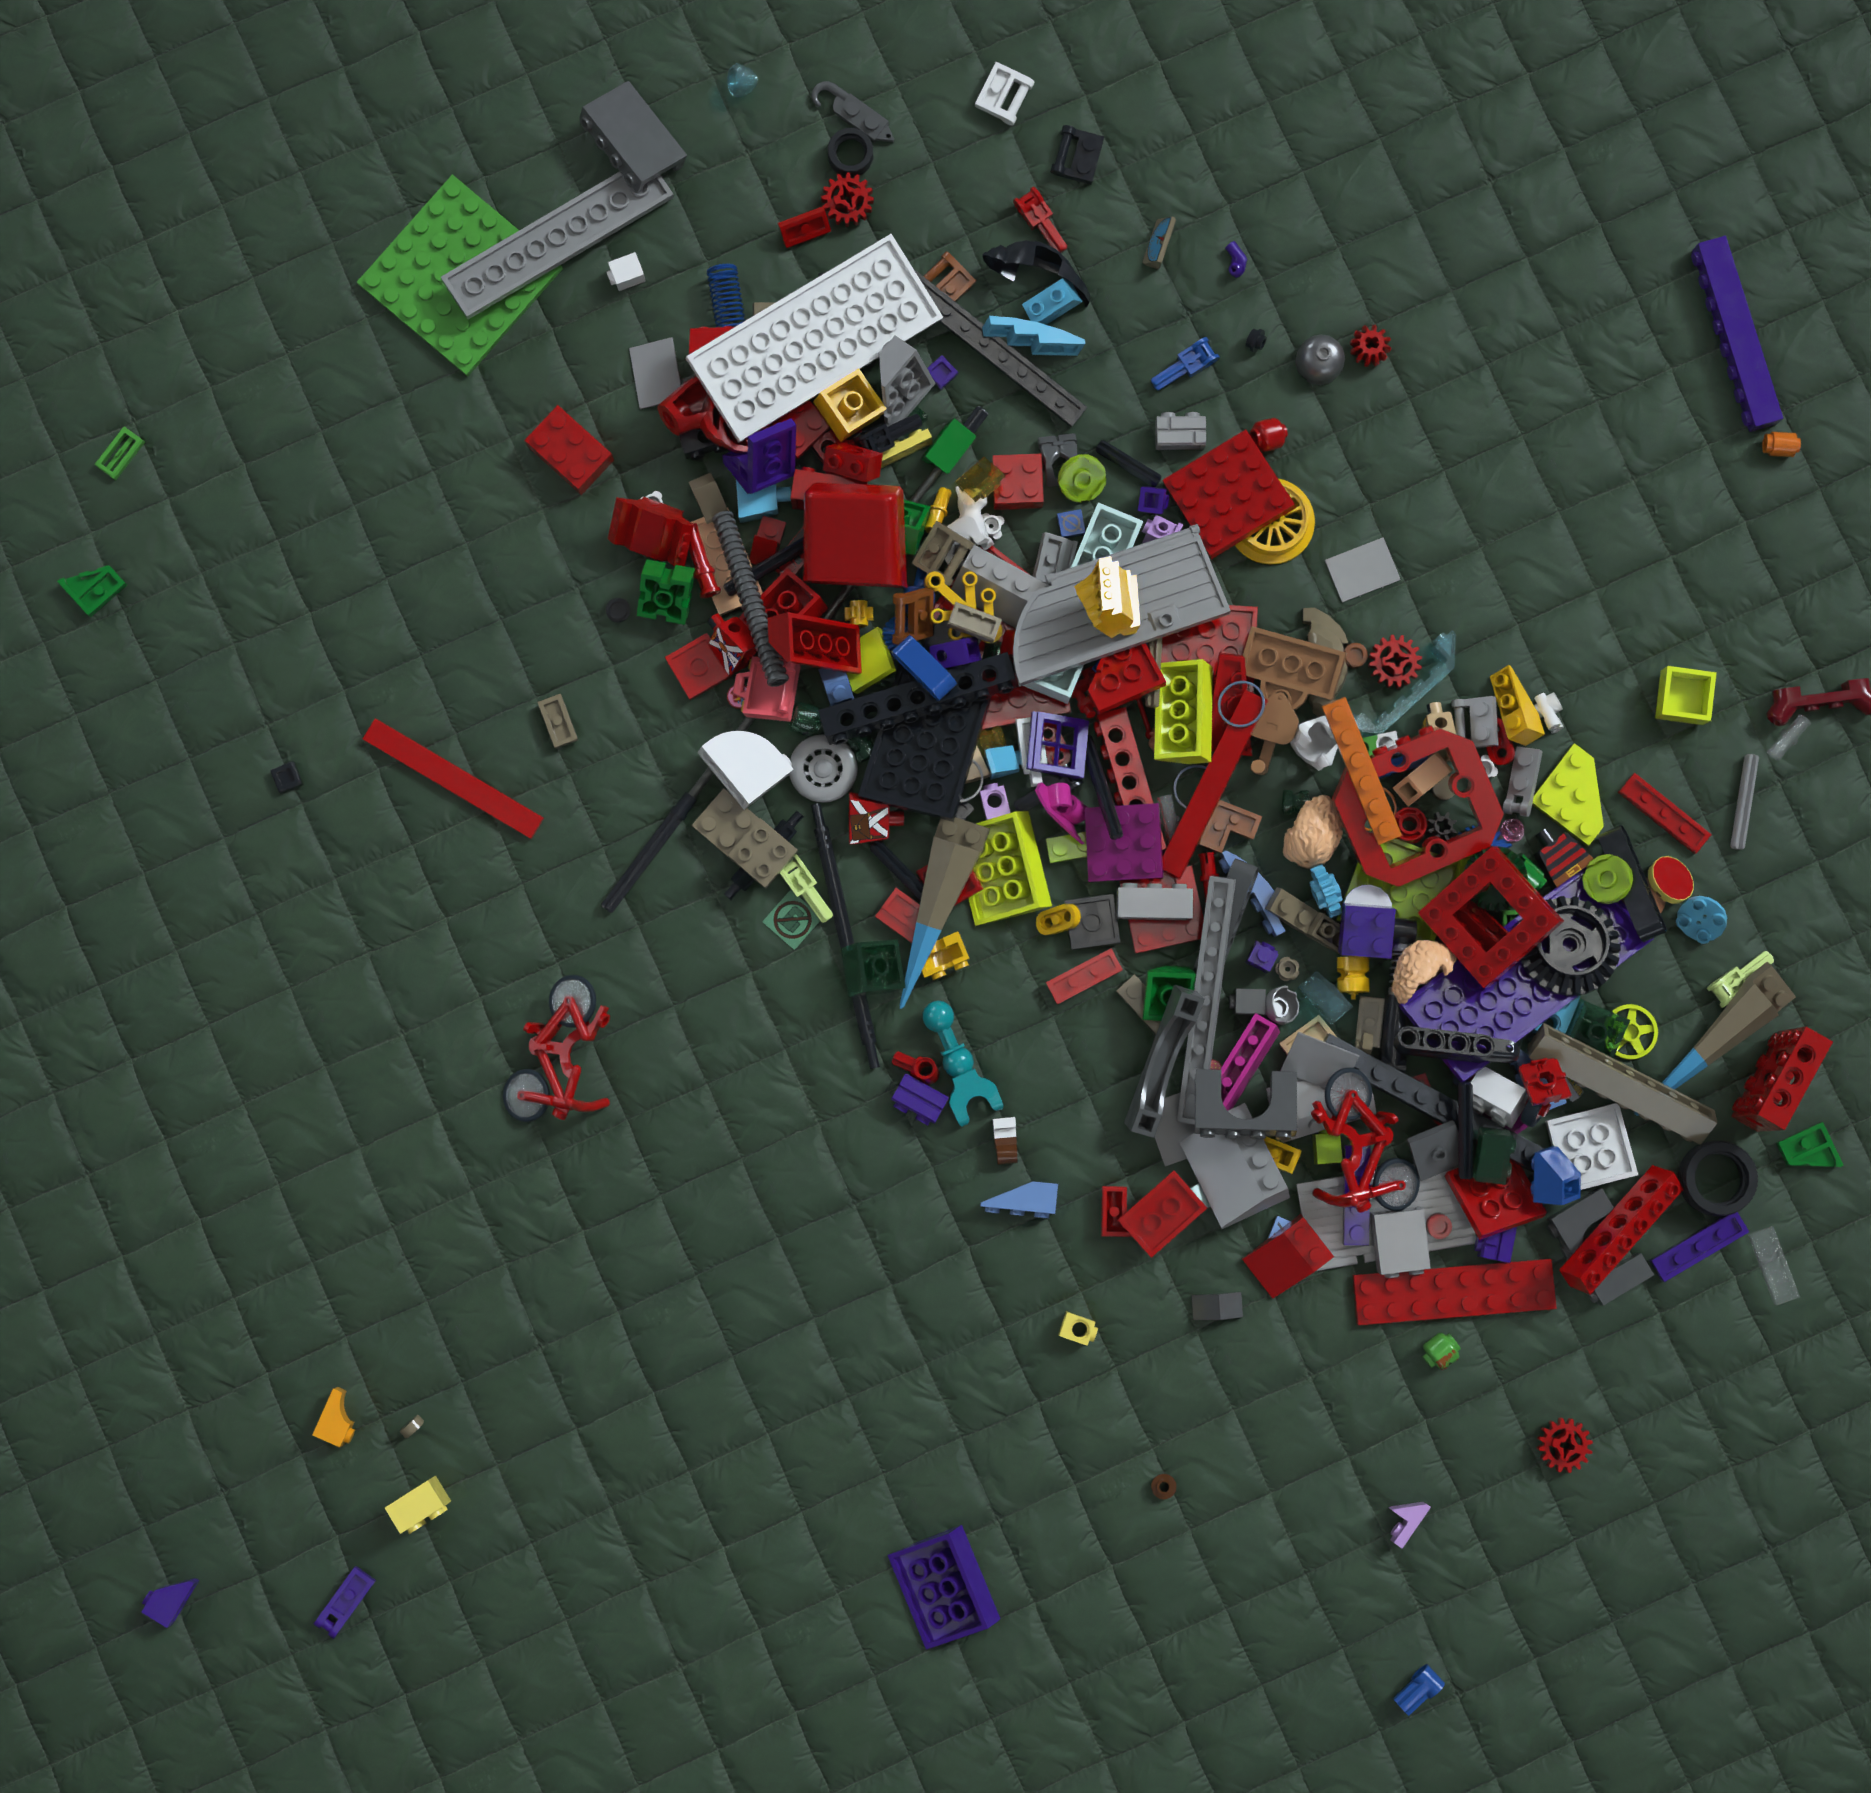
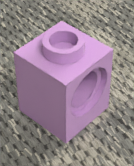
[979,783,1010,820]

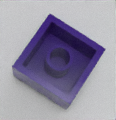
[1338,903,1396,959]

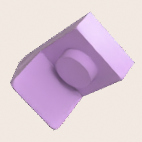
[1388,1502,1431,1548]

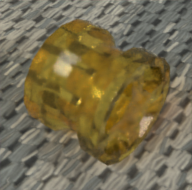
[979,725,1006,752]

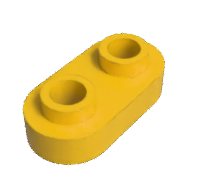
[1036,904,1081,935]

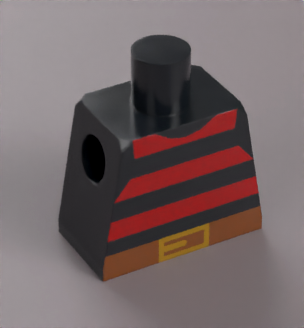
[1534,827,1594,890]

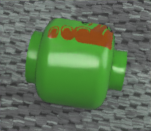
[1422,1333,1461,1370]

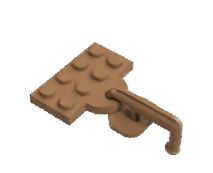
[1243,626,1347,775]

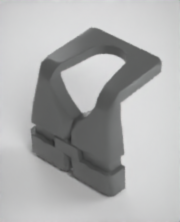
[1038,433,1078,487]

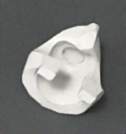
[1290,716,1338,771]

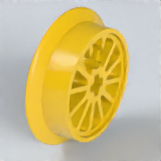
[1235,479,1315,565]

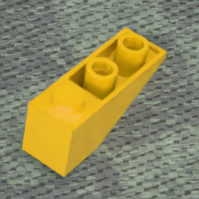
[1490,665,1545,746]

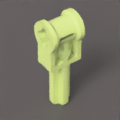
[780,854,833,923]
[1707,951,1774,1008]

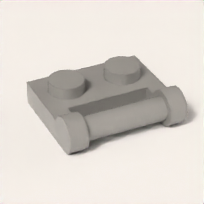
[1451,696,1499,748]

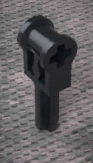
[852,413,922,453]
[1014,762,1084,811]

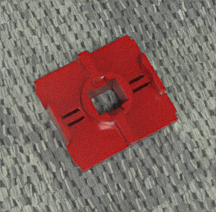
[1518,1058,1572,1106]

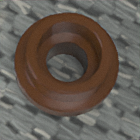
[1151,1474,1176,1499]

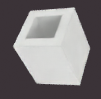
[607,252,646,291]

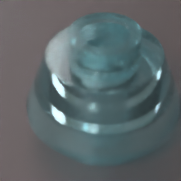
[727,64,757,98]

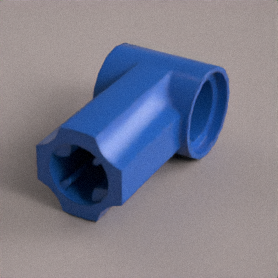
[1393,1664,1445,1716]

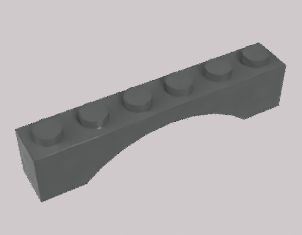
[1124,985,1205,1138]

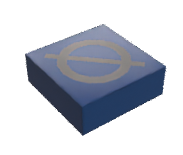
[1057,509,1085,538]

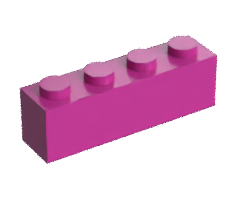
[1220,1013,1280,1111]

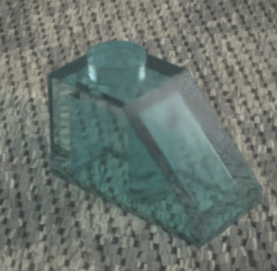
[1298,971,1353,1024]

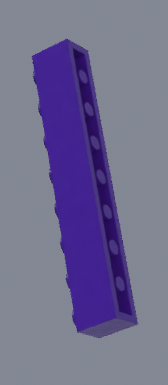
[1691,236,1784,432]

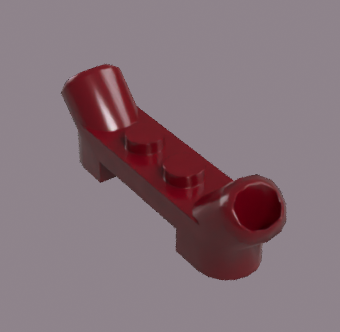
[1766,678,1871,726]

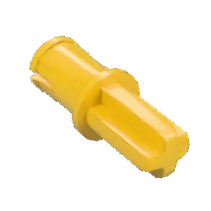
[925,487,952,533]

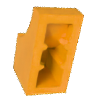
[312,1387,355,1447]

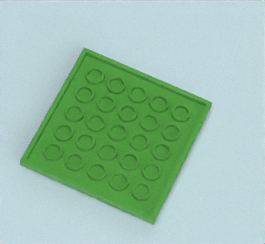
[357,174,563,377]

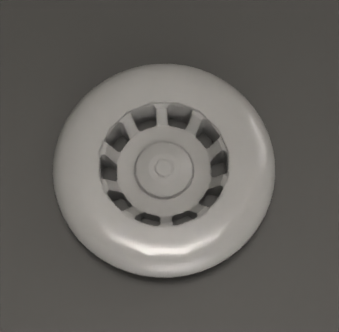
[789,734,857,803]

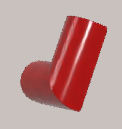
[1101,1186,1132,1237]

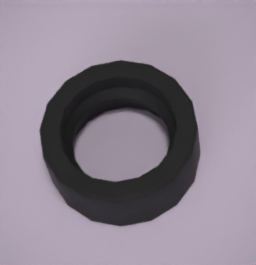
[828,128,873,177]

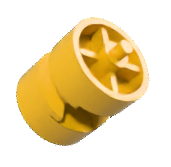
[1337,955,1369,1000]

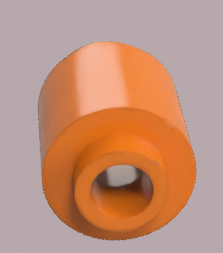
[1762,432,1801,457]

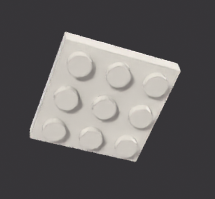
[1545,1103,1638,1190]

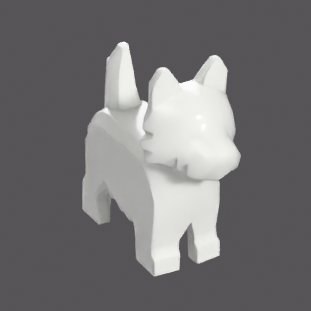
[945,486,994,570]

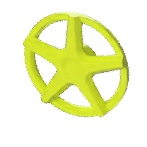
[1602,1004,1658,1060]

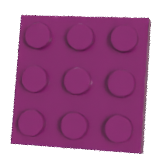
[1085,803,1163,882]

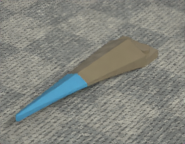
[900,817,990,1009]
[1634,962,1796,1116]

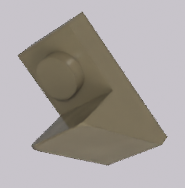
[689,473,728,524]

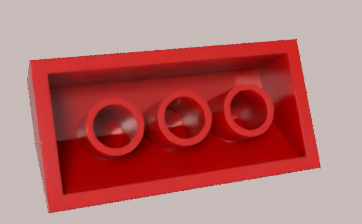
[767,612,862,674]

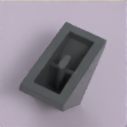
[1191,1292,1243,1320]

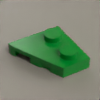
[57,565,127,617]
[1776,1122,1844,1167]

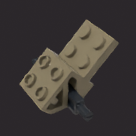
[692,788,804,901]

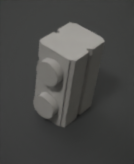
[1155,412,1206,450]

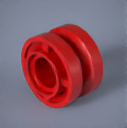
[1394,807,1427,844]

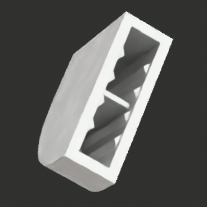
[697,731,793,810]

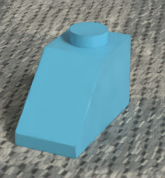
[984,745,1021,780]

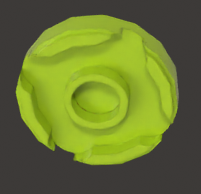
[1058,454,1106,502]
[1582,854,1633,904]

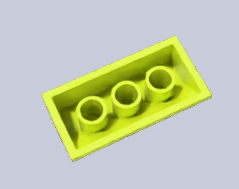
[1154,659,1213,764]

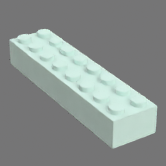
[1022,503,1143,704]

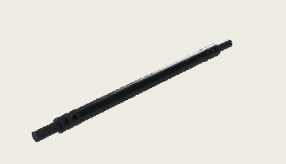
[811,803,880,1069]

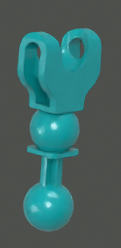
[922,1001,1003,1127]

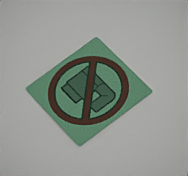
[763,890,820,950]

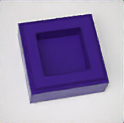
[927,355,958,390]

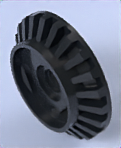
[1520,896,1621,996]

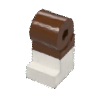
[992,1117,1018,1165]

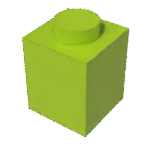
[1312,1130,1342,1164]

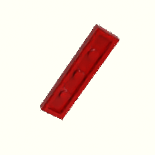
[1618,773,1712,854]

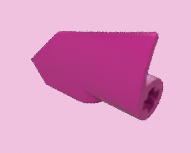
[1035,782,1088,844]

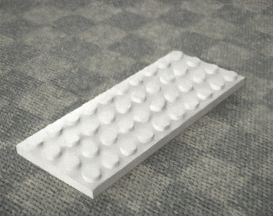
[685,234,943,443]

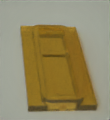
[955,456,1006,502]

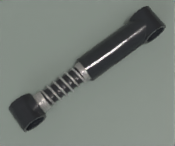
[1379,918,1417,1074]

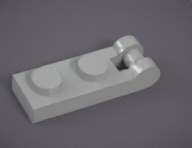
[1503,746,1543,817]

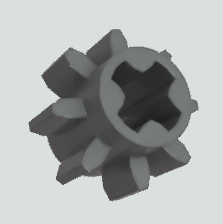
[1426,812,1457,841]

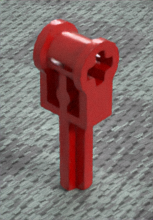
[1013,186,1067,253]

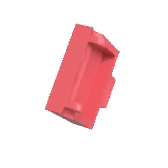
[733,656,801,722]

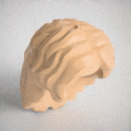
[1283,795,1343,869]
[1391,940,1457,1004]

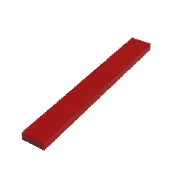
[1162,690,1268,878]
[363,718,544,839]

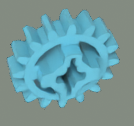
[1309,864,1343,918]

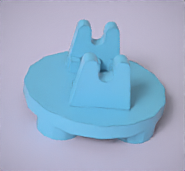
[1676,896,1727,944]

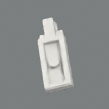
[1015,717,1047,787]

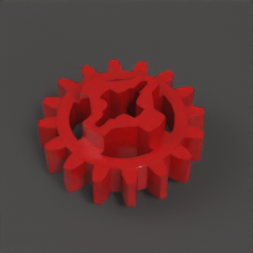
[821,172,874,227]
[1368,635,1422,689]
[1537,1417,1593,1473]

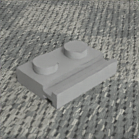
[1033,532,1078,586]

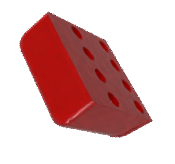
[803,482,908,588]

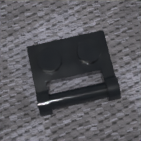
[1050,125,1104,185]

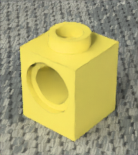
[1058,1311,1098,1346]

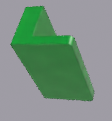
[920,418,976,474]

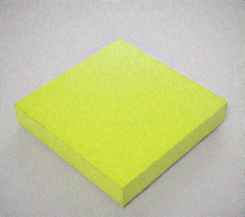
[846,627,896,694]

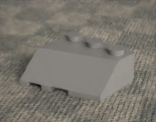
[879,335,936,427]

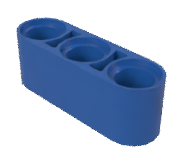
[891,635,957,701]

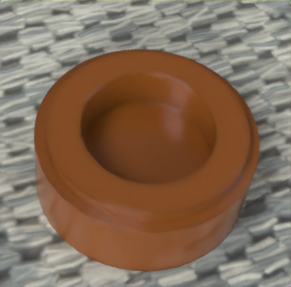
[1344,643,1368,668]

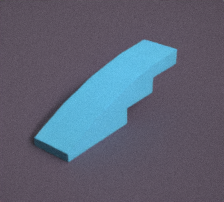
[982,316,1085,356]

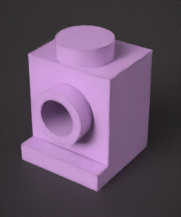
[1142,515,1183,543]

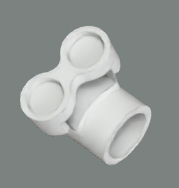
[1534,692,1564,733]

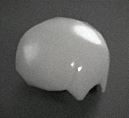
[1265,985,1299,1025]

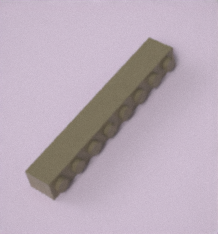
[1527,1023,1717,1145]

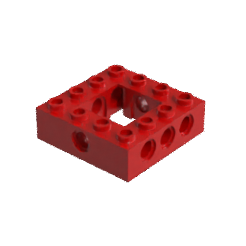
[1418,846,1564,988]
[1731,1026,1833,1132]

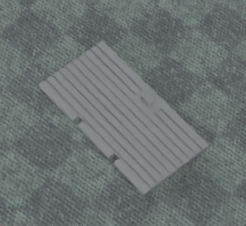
[1296,1164,1476,1271]

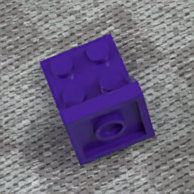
[723,419,796,494]

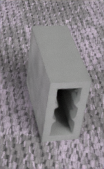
[1370,1206,1431,1278]

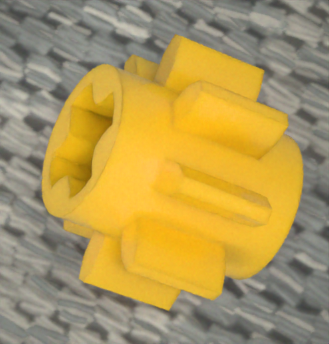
[844,600,873,628]

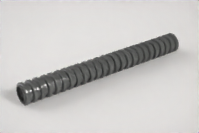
[712,511,789,687]

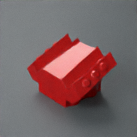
[608,497,694,566]

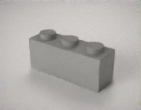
[1116,883,1193,920]

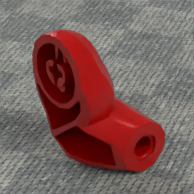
[658,376,770,454]

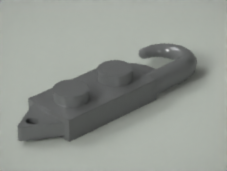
[812,81,894,143]

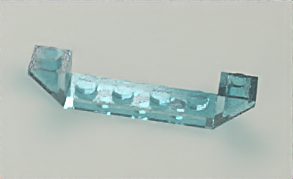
[1353,630,1456,736]

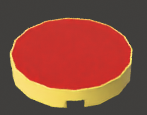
[1648,856,1694,904]

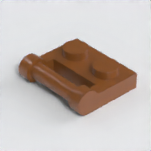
[924,251,976,302]
[892,587,934,645]

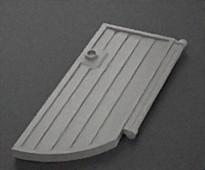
[1013,524,1231,686]

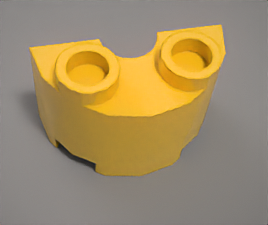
[922,931,970,980]

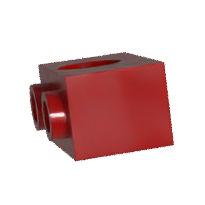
[823,442,883,482]

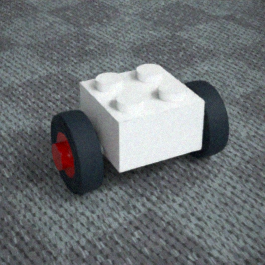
[1453,1067,1551,1128]

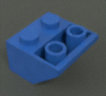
[1531,1146,1581,1205]

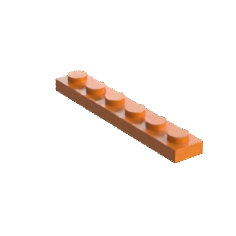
[1321,697,1402,845]

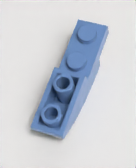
[1219,850,1285,937]

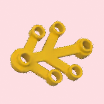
[924,571,1002,643]

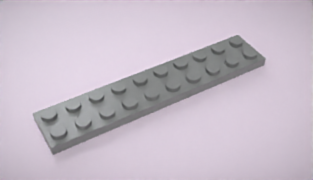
[441,172,673,320]

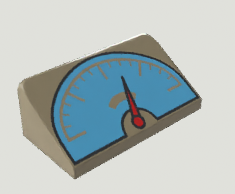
[1143,217,1176,269]

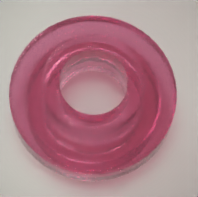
[1500,819,1524,843]

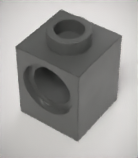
[1229,989,1266,1015]

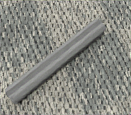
[1730,754,1759,850]

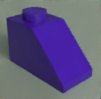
[141,1578,200,1628]

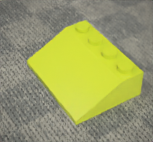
[968,811,1052,926]

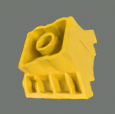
[1074,556,1140,638]

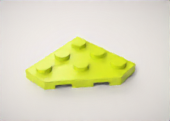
[1532,743,1604,847]

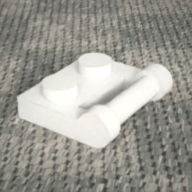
[975,62,1035,125]

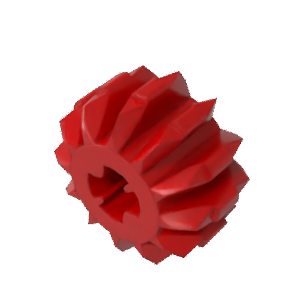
[1350,325,1391,367]

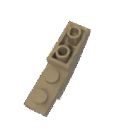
[1265,887,1348,957]

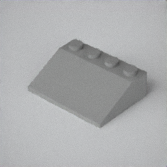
[1180,1103,1290,1229]

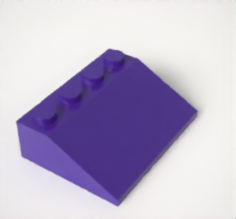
[888,1525,1000,1649]

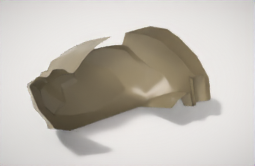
[1302,608,1348,717]

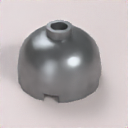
[1295,334,1345,385]

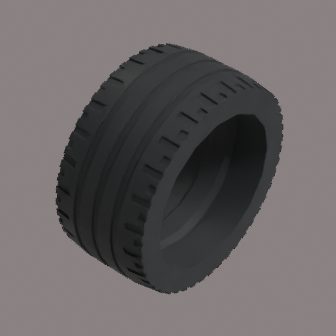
[1677,1141,1758,1216]

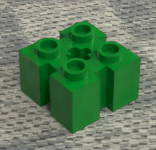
[637,559,695,625]

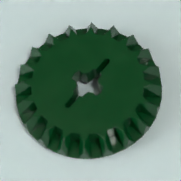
[1463,846,1528,911]

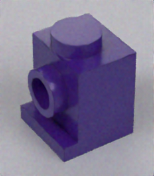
[1138,486,1169,514]
[1245,940,1279,974]

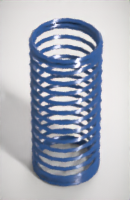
[707,264,746,327]

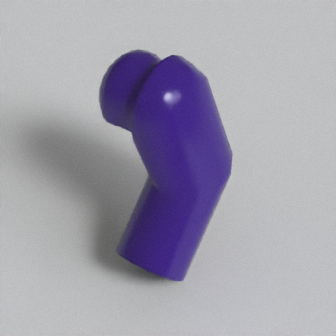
[1225,241,1247,277]

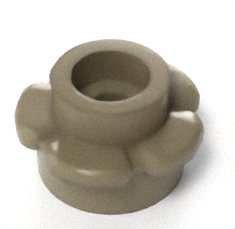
[1275,957,1299,981]

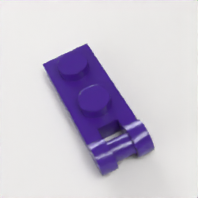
[314,1566,376,1639]

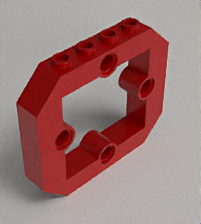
[1332,725,1504,887]

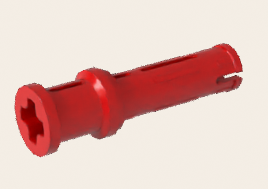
[689,523,721,598]

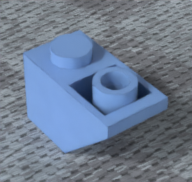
[818,668,854,720]

